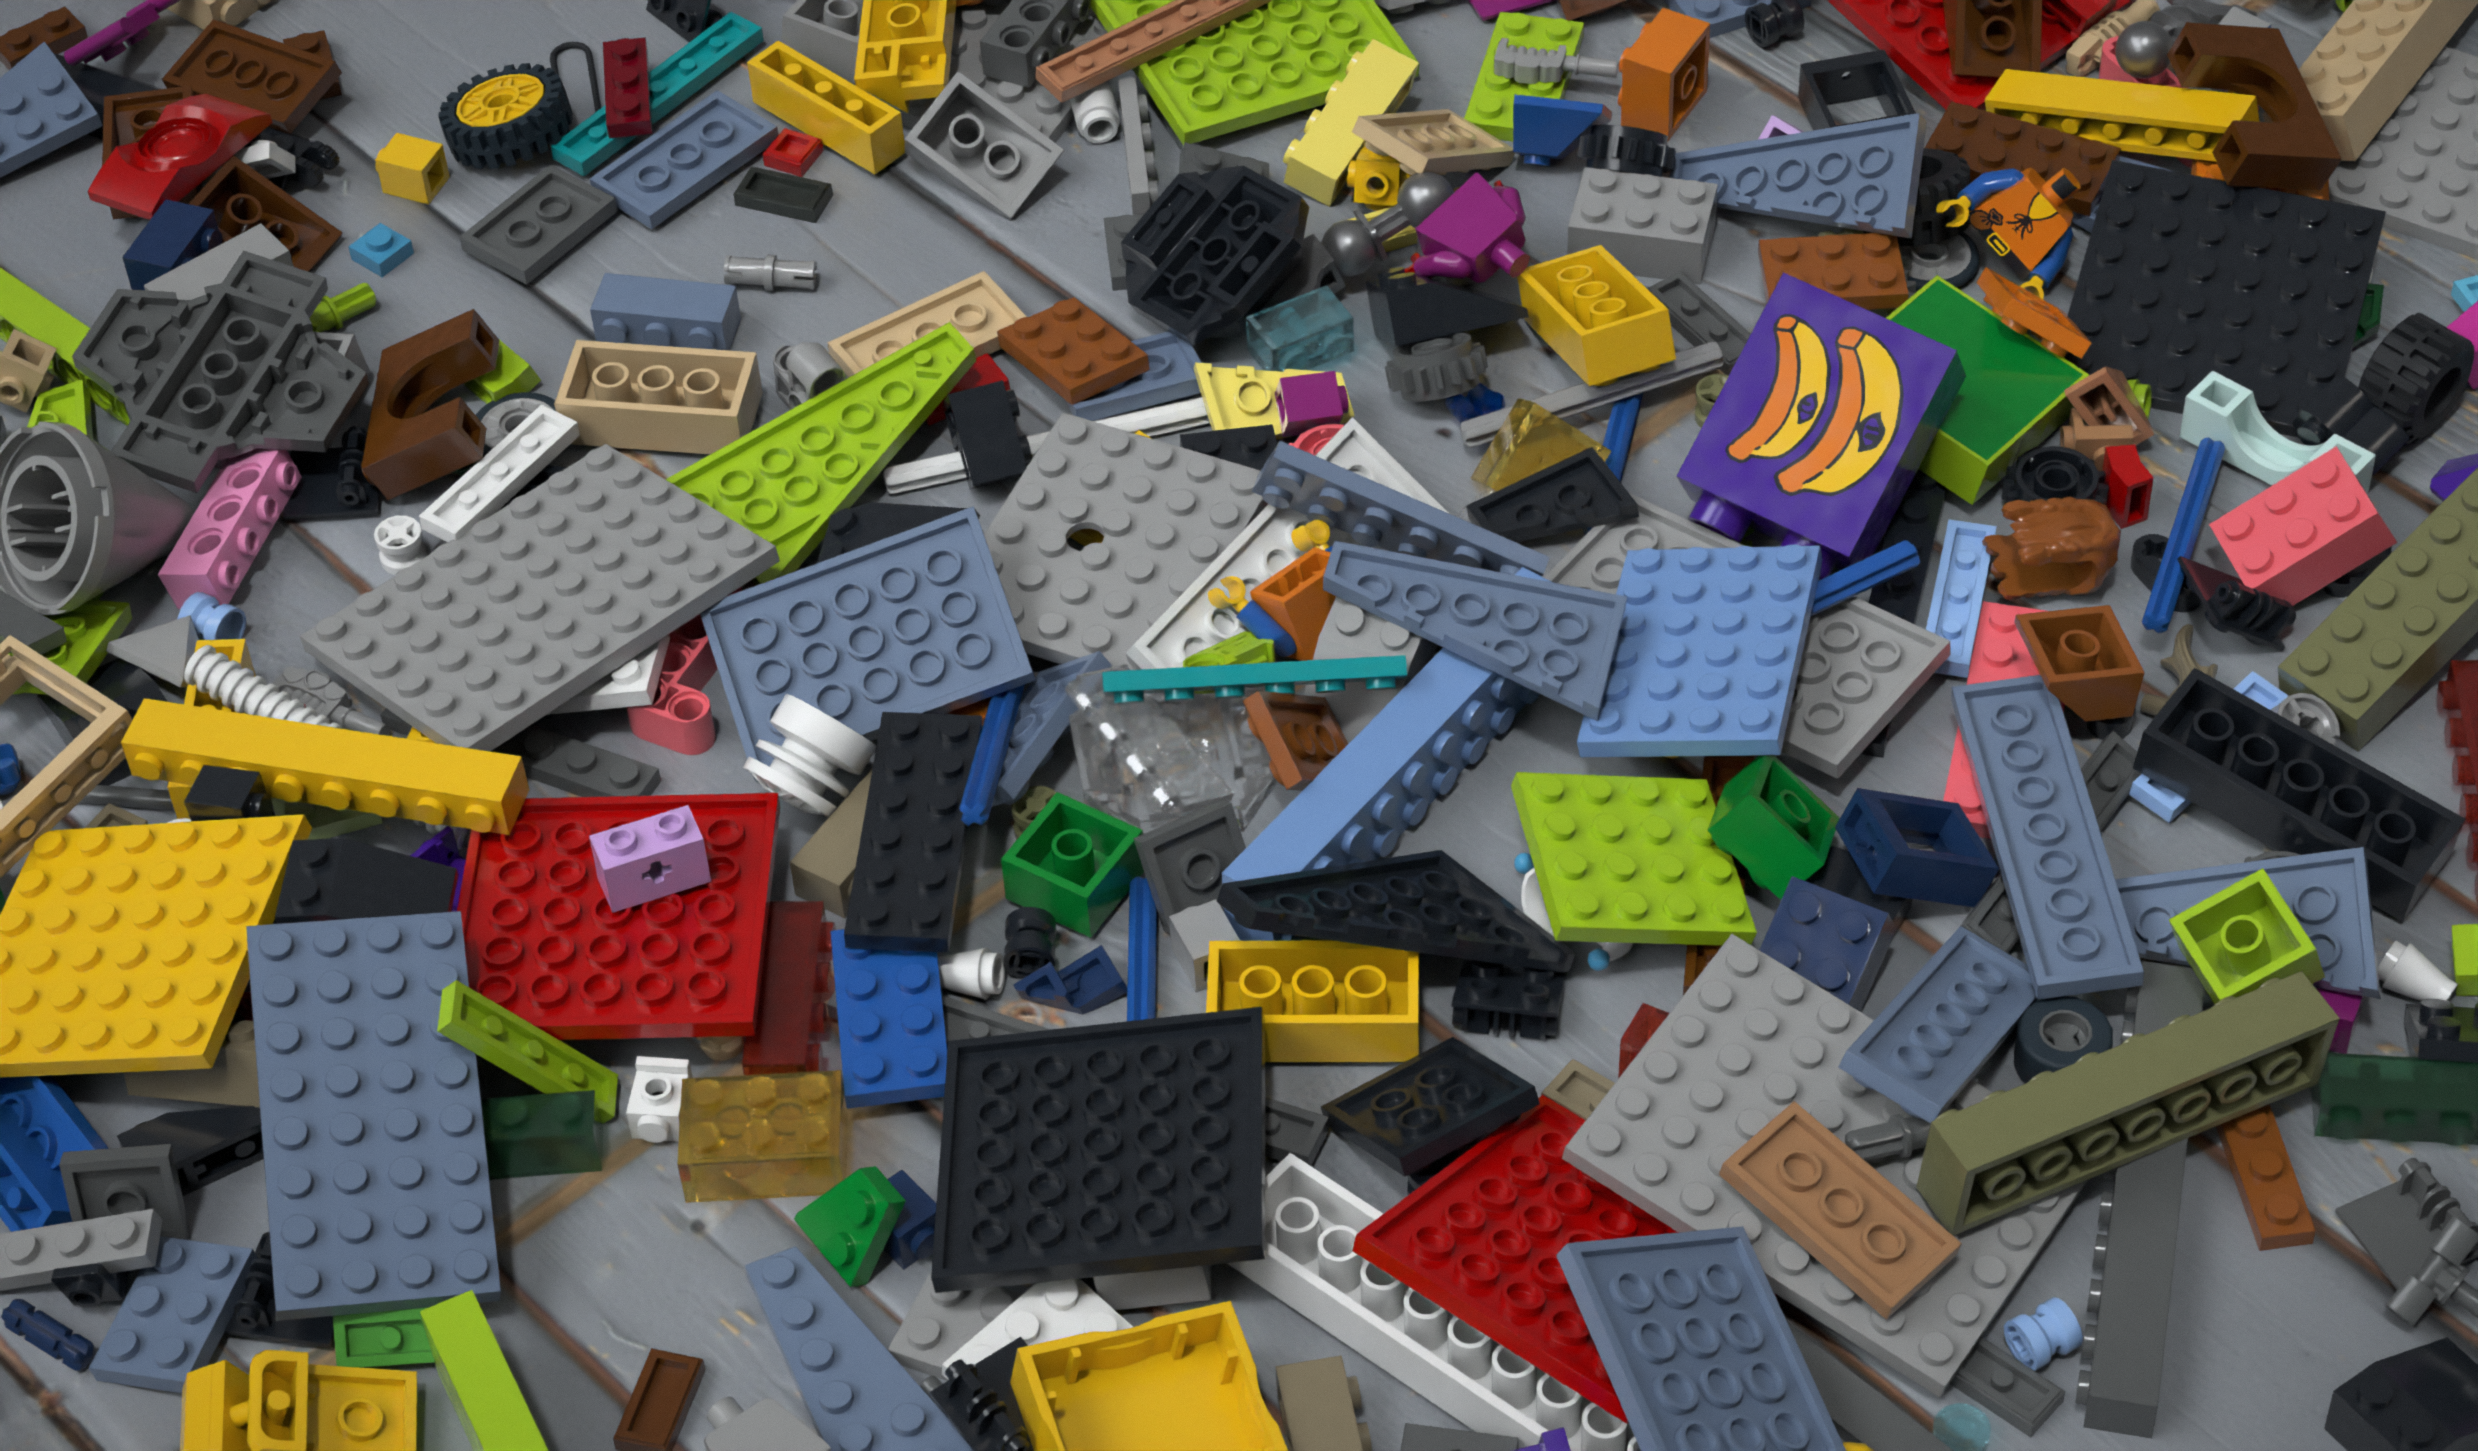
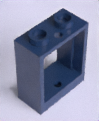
[1835,788,1999,907]

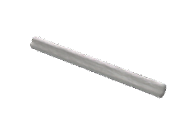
[1460,341,1723,448]

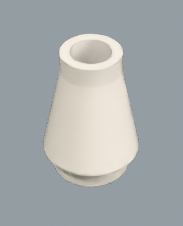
[2378,940,2458,1001]
[938,947,1005,999]

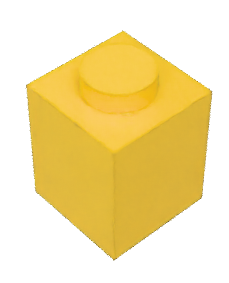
[375,133,450,205]

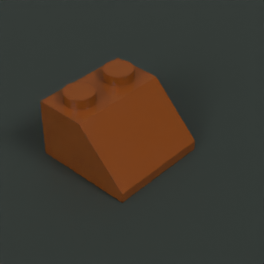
[2014,605,2145,721]

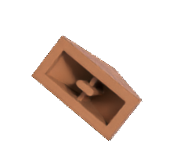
[2064,366,2155,445]

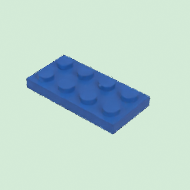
[830,929,948,1109]

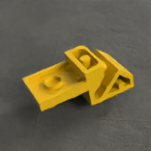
[180,1350,417,1451]

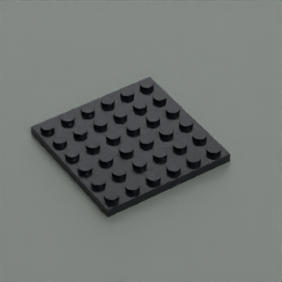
[2064,160,2386,438]
[931,1007,1265,1293]

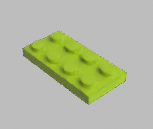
[1464,12,1584,142]

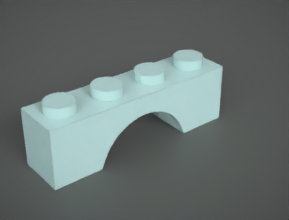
[2180,371,2376,494]

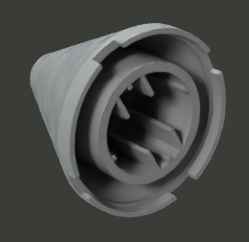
[0,422,194,615]

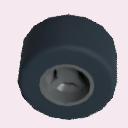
[2014,996,2113,1083]

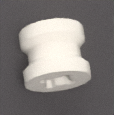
[374,515,428,575]

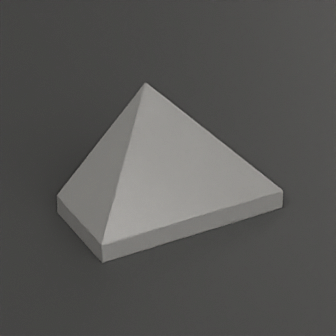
[106,615,199,687]

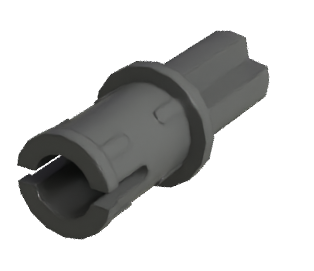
[1845,1109,1947,1161]

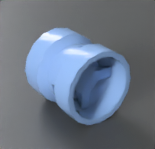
[178,592,246,640]
[2004,1297,2083,1371]

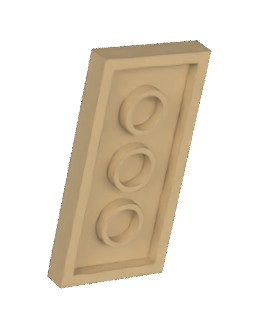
[1352,109,1515,175]
[827,271,1027,378]

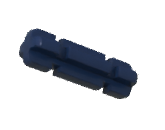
[1,1299,96,1371]

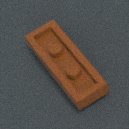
[2215,1104,2316,1251]

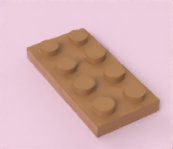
[1719,1101,1962,1320]

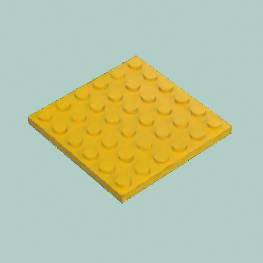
[0,814,312,1078]

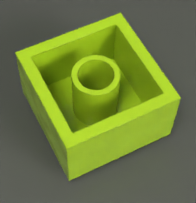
[2168,868,2325,1004]

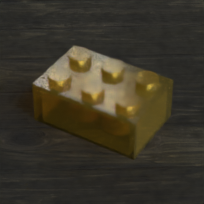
[677,1070,848,1203]

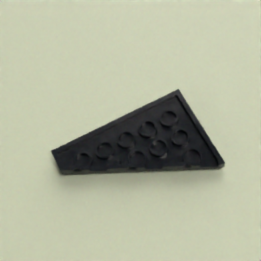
[1216,850,1576,972]

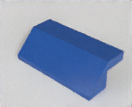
[0,1075,109,1232]

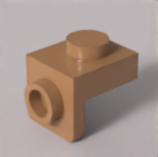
[2060,408,2134,471]

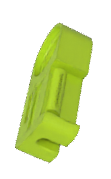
[1183,631,1275,694]

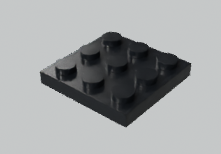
[1321,1037,1540,1177]

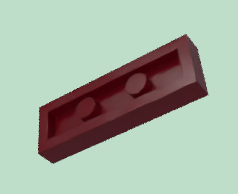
[603,37,652,138]

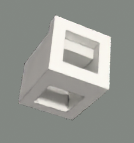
[626,1056,696,1143]

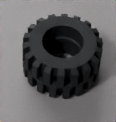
[1863,148,1971,246]
[2358,313,2475,444]

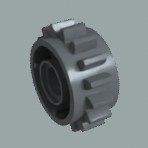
[1384,333,1488,402]

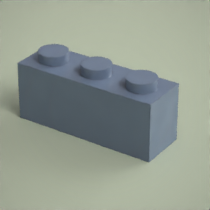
[590,273,741,351]

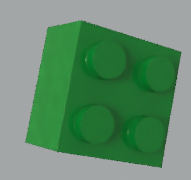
[1707,755,1840,900]
[1001,792,1144,938]

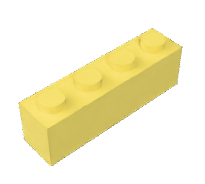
[1283,39,1419,207]

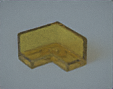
[1471,398,1611,492]

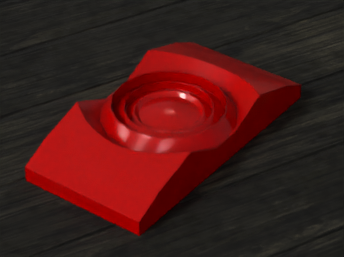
[87,94,273,220]

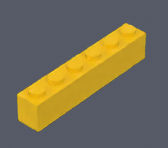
[1985,69,2260,162]

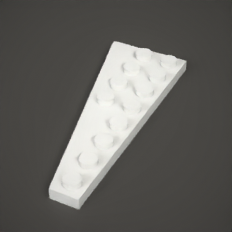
[1126,417,1448,670]

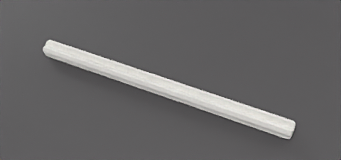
[883,397,1210,495]

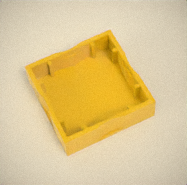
[1010,1301,1288,1451]

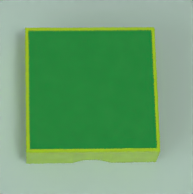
[1886,275,2089,505]

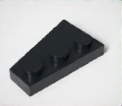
[1466,447,1639,542]

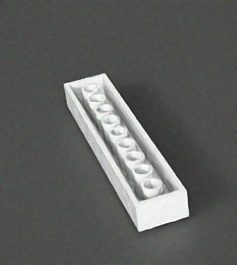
[1227,1153,1641,1451]

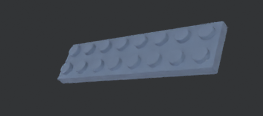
[1951,675,2144,1000]

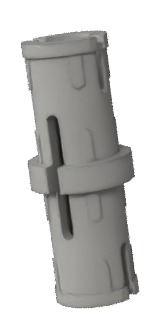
[724,254,817,291]

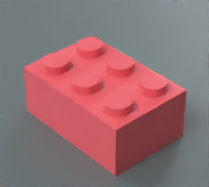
[2209,446,2398,606]

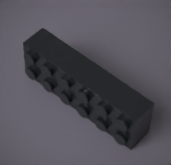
[2133,667,2465,922]

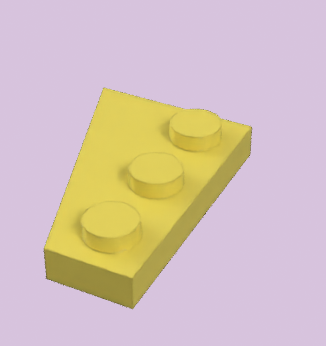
[1193,362,1355,440]

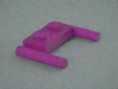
[64,0,180,66]

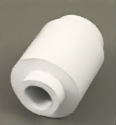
[1070,82,1120,143]

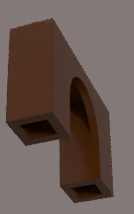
[2167,22,2342,190]
[361,309,500,500]

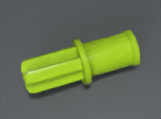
[309,283,377,332]

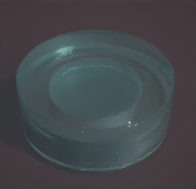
[1932,1403,1991,1451]

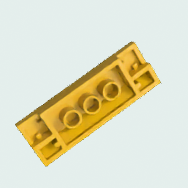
[854,0,957,113]

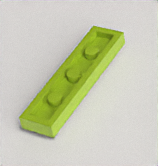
[437,980,618,1125]

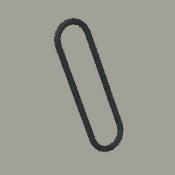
[550,42,601,133]

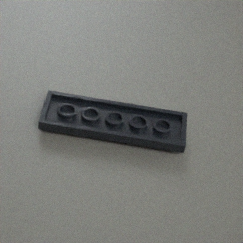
[844,712,983,953]

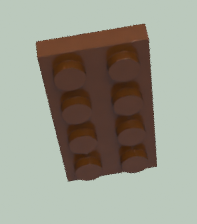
[161,19,342,134]
[1925,101,2121,216]

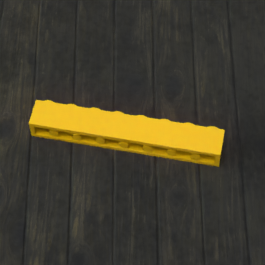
[121,698,530,835]

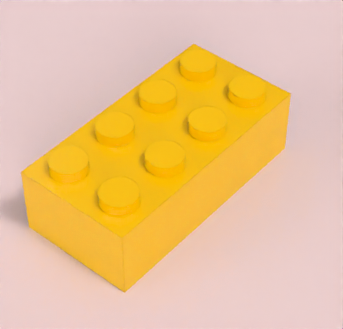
[1517,245,1676,387]
[1206,940,1419,1062]

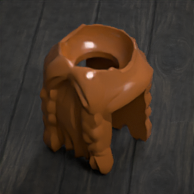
[1982,497,2121,600]

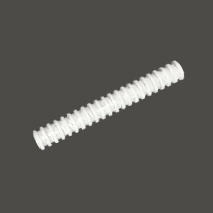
[184,645,471,850]

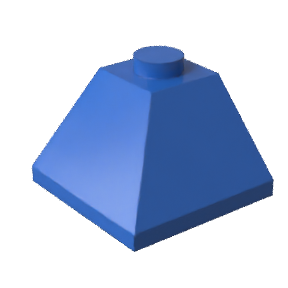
[1513,94,1612,166]

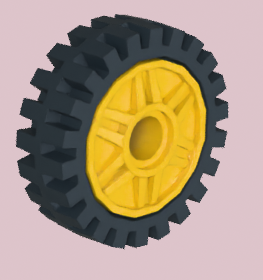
[438,63,573,169]

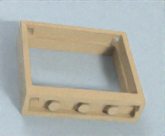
[0,635,132,878]

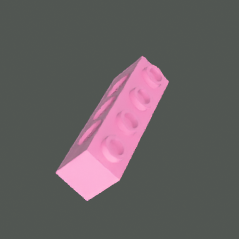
[158,448,302,609]

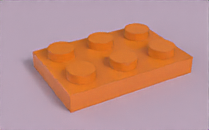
[1976,267,2091,359]

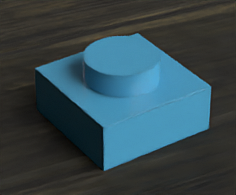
[348,223,414,277]

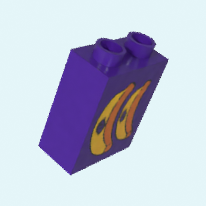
[1676,272,1966,580]

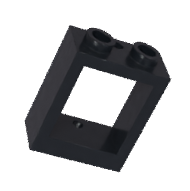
[1798,49,1916,130]

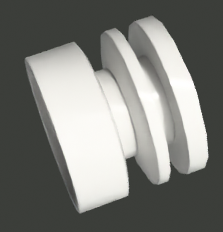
[743,694,876,818]

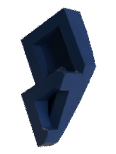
[1013,945,1127,1015]

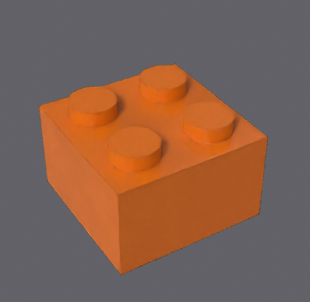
[1618,8,1710,142]

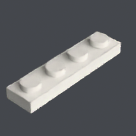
[419,404,580,542]

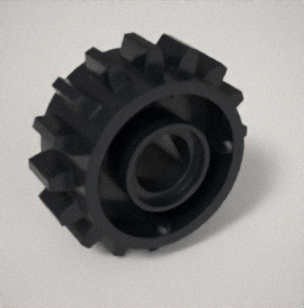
[1577,125,1676,177]
[2001,446,2109,505]

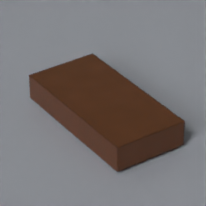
[613,1348,706,1451]

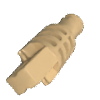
[2066,0,2160,77]

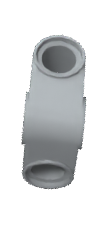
[773,342,846,410]

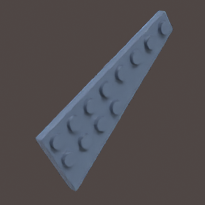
[745,1246,973,1451]

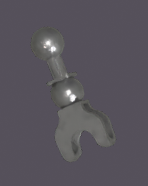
[2115,0,2257,79]
[1265,172,1454,339]

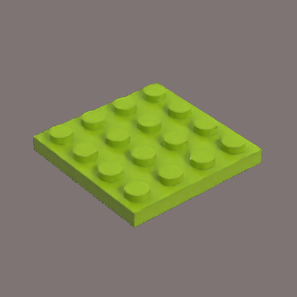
[1511,772,1757,946]

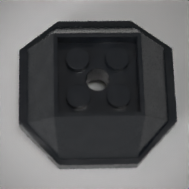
[1121,166,1310,346]

